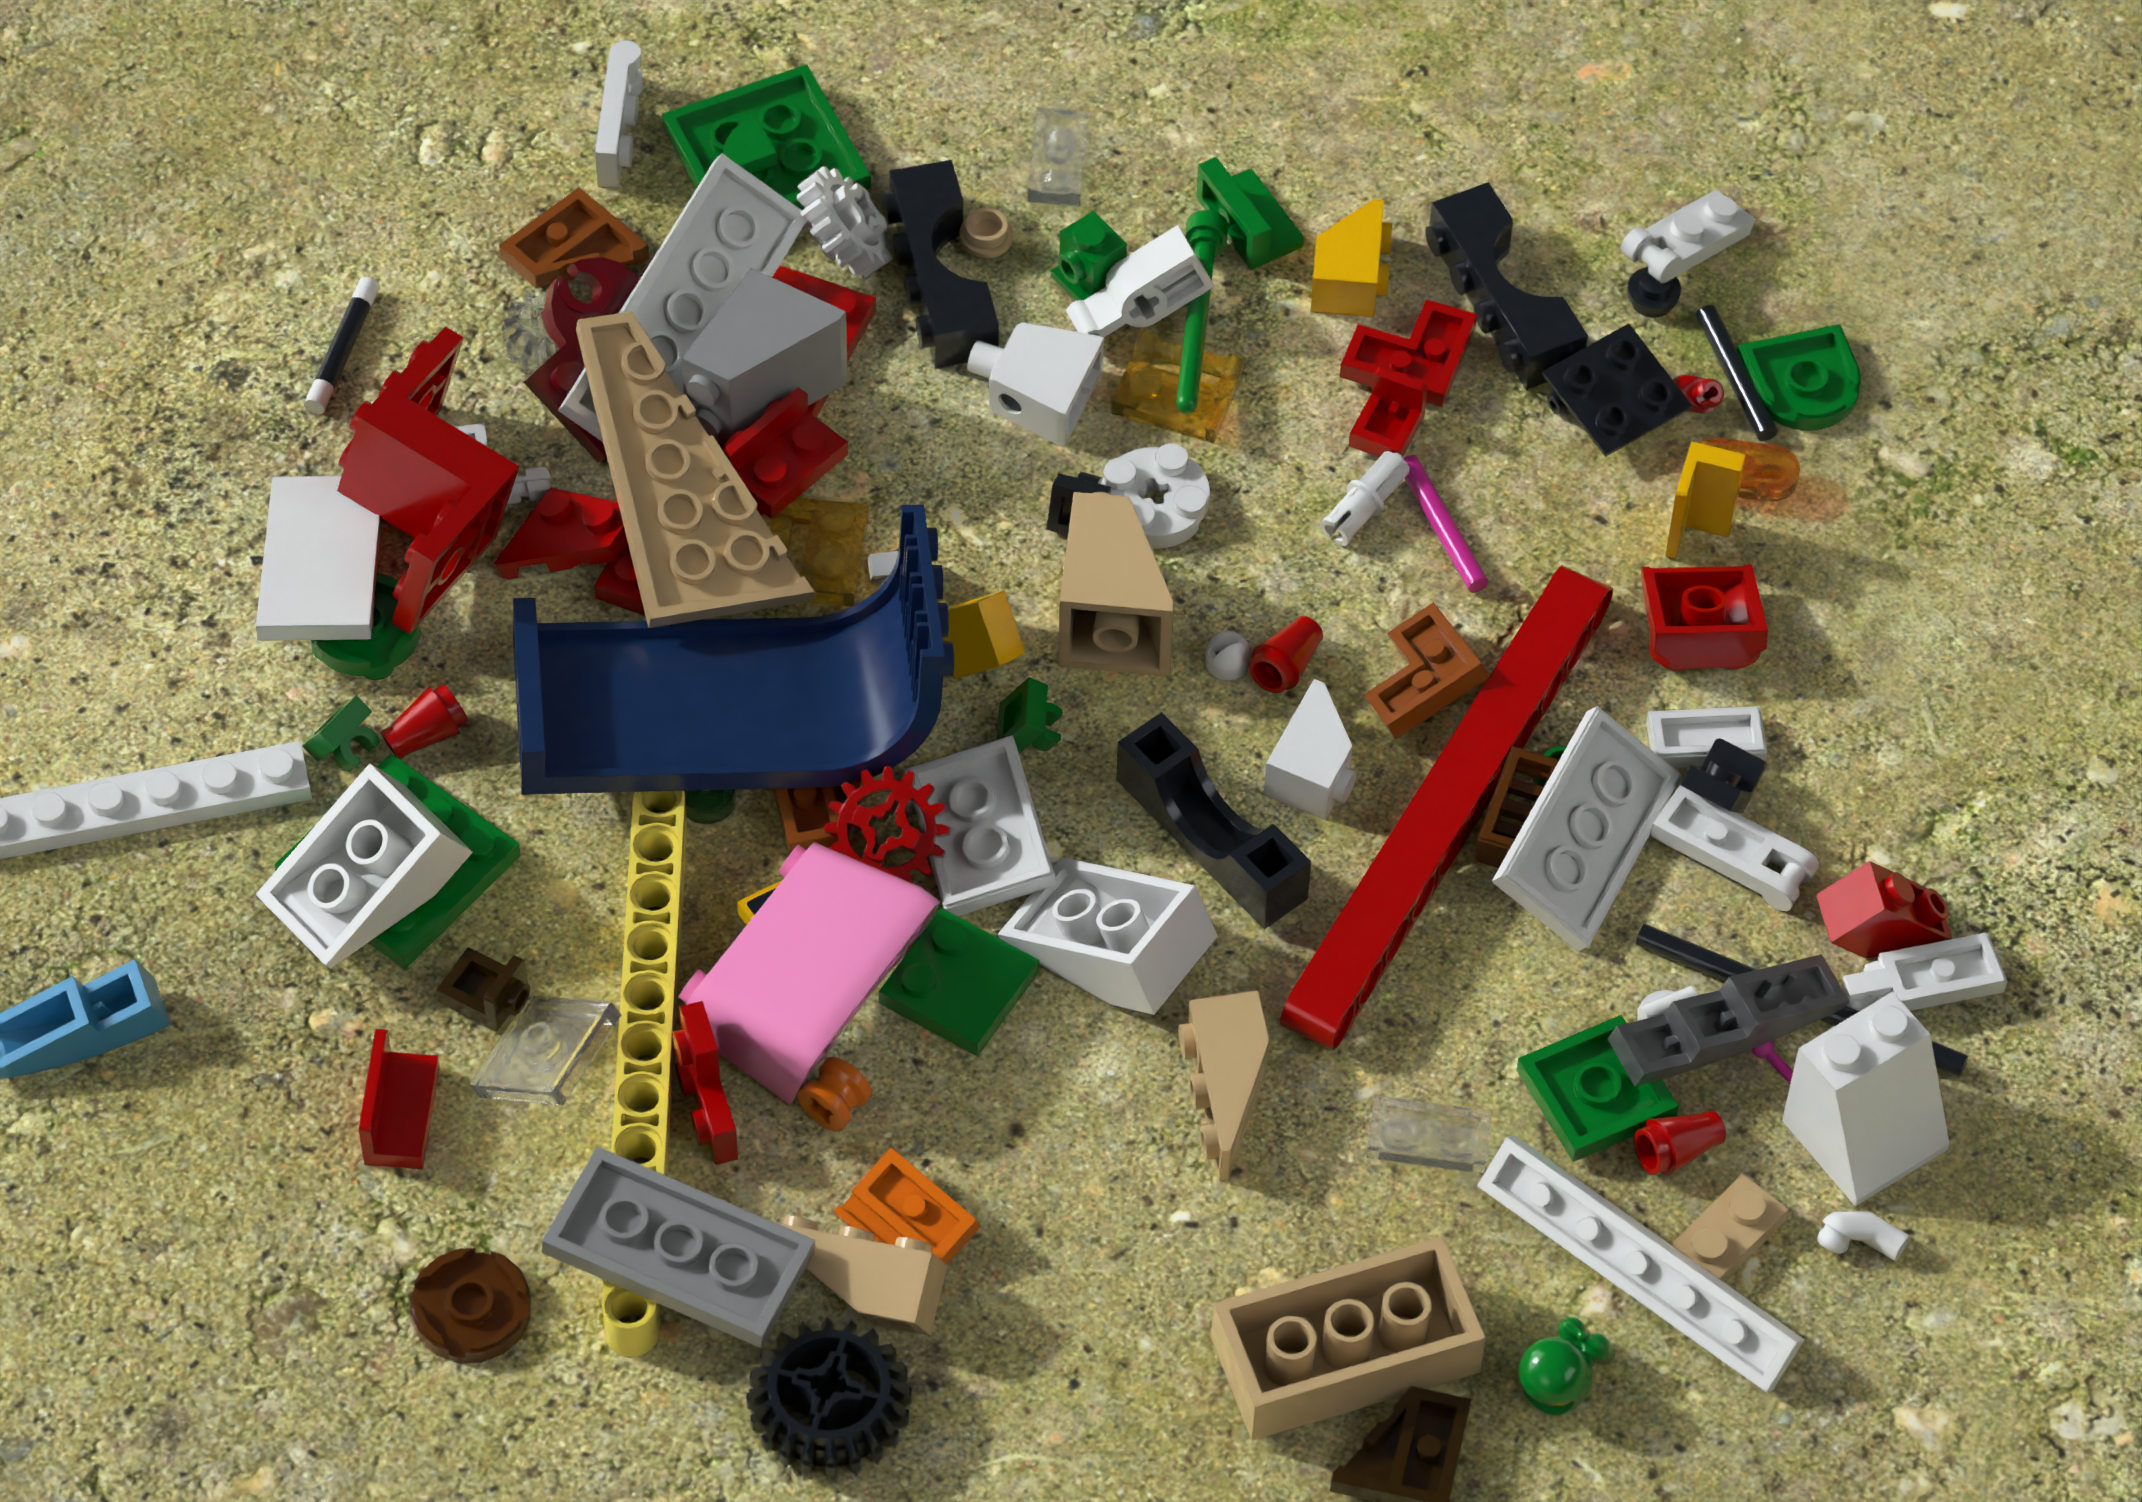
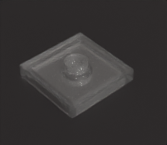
[469,995,621,1106]

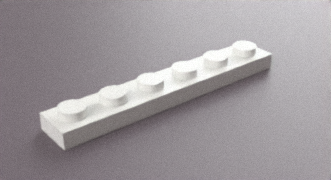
[0,741,312,859]
[1477,1135,1804,1392]

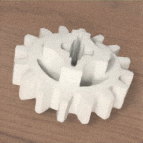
[797,166,894,278]

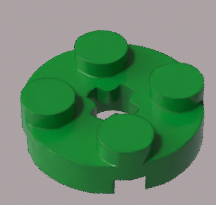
[310,573,421,681]

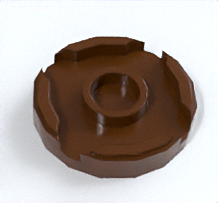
[410,1248,531,1363]

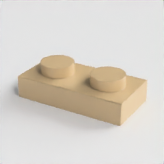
[1671,1173,1789,1282]

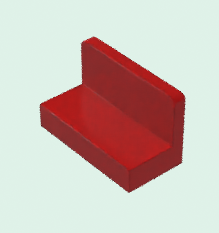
[358,1029,440,1169]

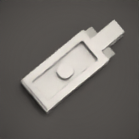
[1841,933,2008,1011]

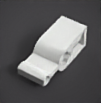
[1066,225,1215,338]

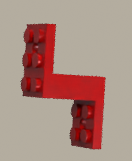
[337,326,520,634]

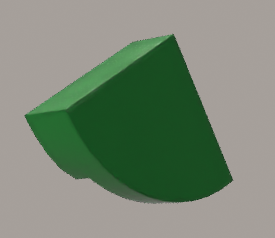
[724,115,777,174]

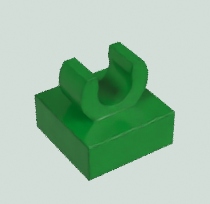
[997,677,1063,754]
[302,695,380,772]

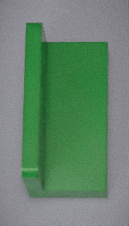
[1196,157,1304,270]

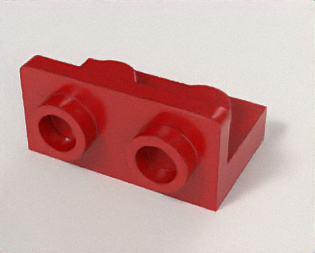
[723,387,848,519]

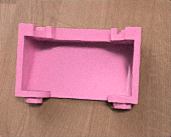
[677,842,940,1106]

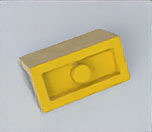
[1665,441,1746,559]

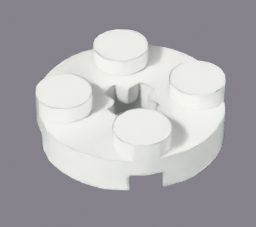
[1101,443,1210,549]

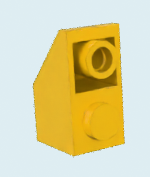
[1310,199,1393,317]

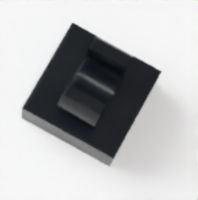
[1046,472,1112,535]

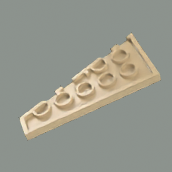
[576,311,815,628]

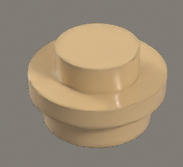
[960,207,1013,258]

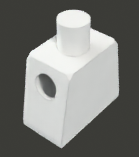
[967,322,1104,447]

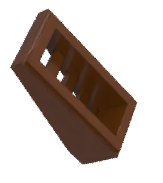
[1475,746,1559,868]

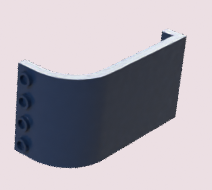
[513,505,954,795]

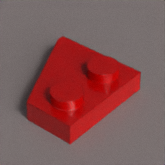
[494,487,628,579]

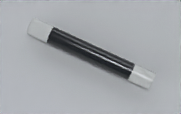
[304,277,380,414]

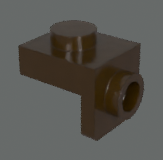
[436,947,530,1032]

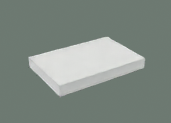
[904,735,1058,916]

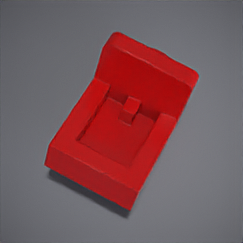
[1349,367,1427,457]

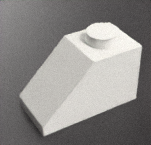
[1264,679,1357,820]

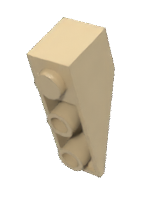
[1178,990,1269,1181]
[775,1215,947,1336]

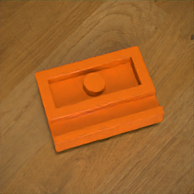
[833,1147,981,1265]

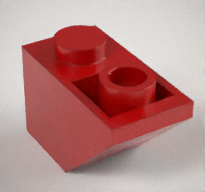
[1816,861,1952,959]

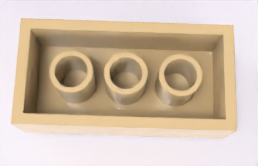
[1211,1236,1486,1441]

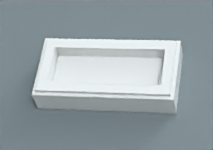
[1646,706,1768,768]

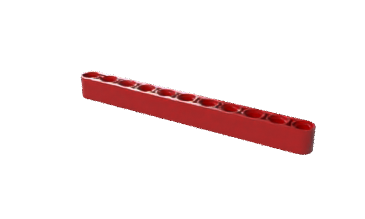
[1280,565,1613,1050]

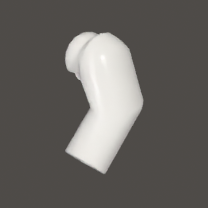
[1817,1211,1911,1261]

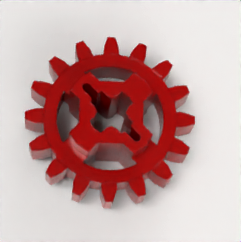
[824,766,950,884]

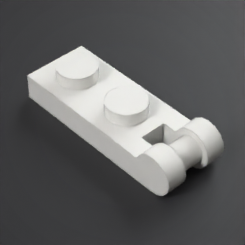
[595,40,643,188]
[1620,189,1755,283]
[1650,785,1819,911]

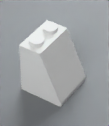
[1782,992,1949,1206]

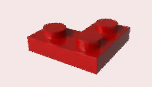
[1340,299,1477,408]
[672,1000,738,1165]

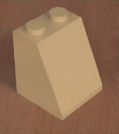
[1058,492,1174,676]

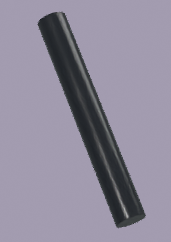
[1696,305,1778,441]

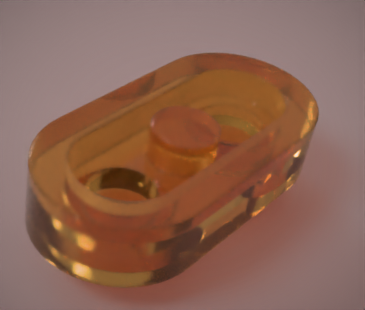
[1699,438,1800,502]

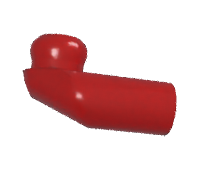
[1673,375,1724,414]

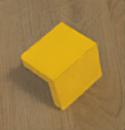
[942,590,1025,679]

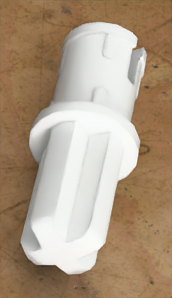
[1320,451,1410,546]

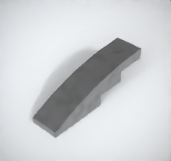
[1608,954,1850,1087]

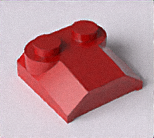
[1641,564,1768,671]

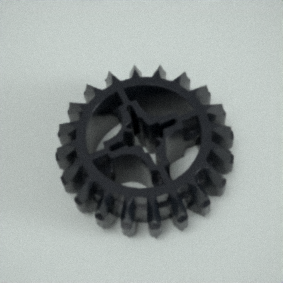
[746,1317,912,1480]

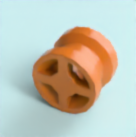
[797,1057,872,1132]

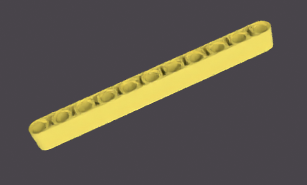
[602,791,687,1358]

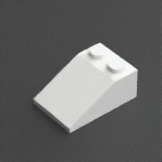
[255,763,472,968]
[998,857,1218,1015]

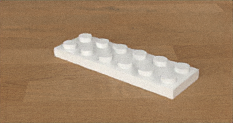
[558,153,807,442]

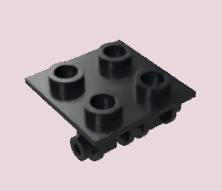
[1542,323,1693,457]

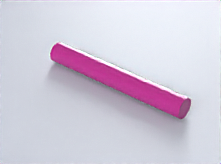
[1404,455,1489,593]

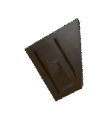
[1330,1386,1471,1502]

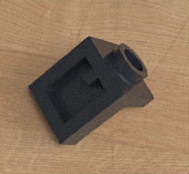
[1680,738,1767,813]

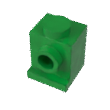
[1051,211,1127,301]

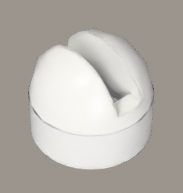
[1205,630,1250,680]

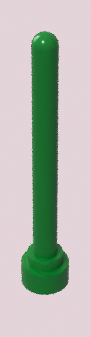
[1176,210,1229,414]

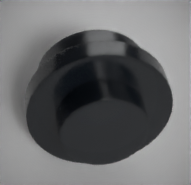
[1627,267,1681,318]

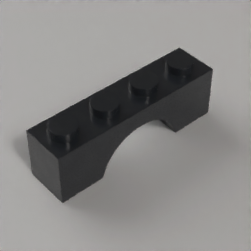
[881,160,999,368]
[1425,182,1588,390]
[1116,712,1311,930]

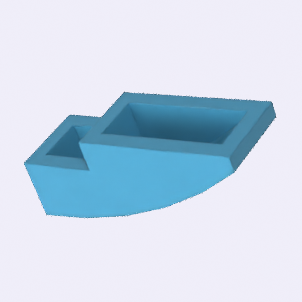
[0,959,171,1079]

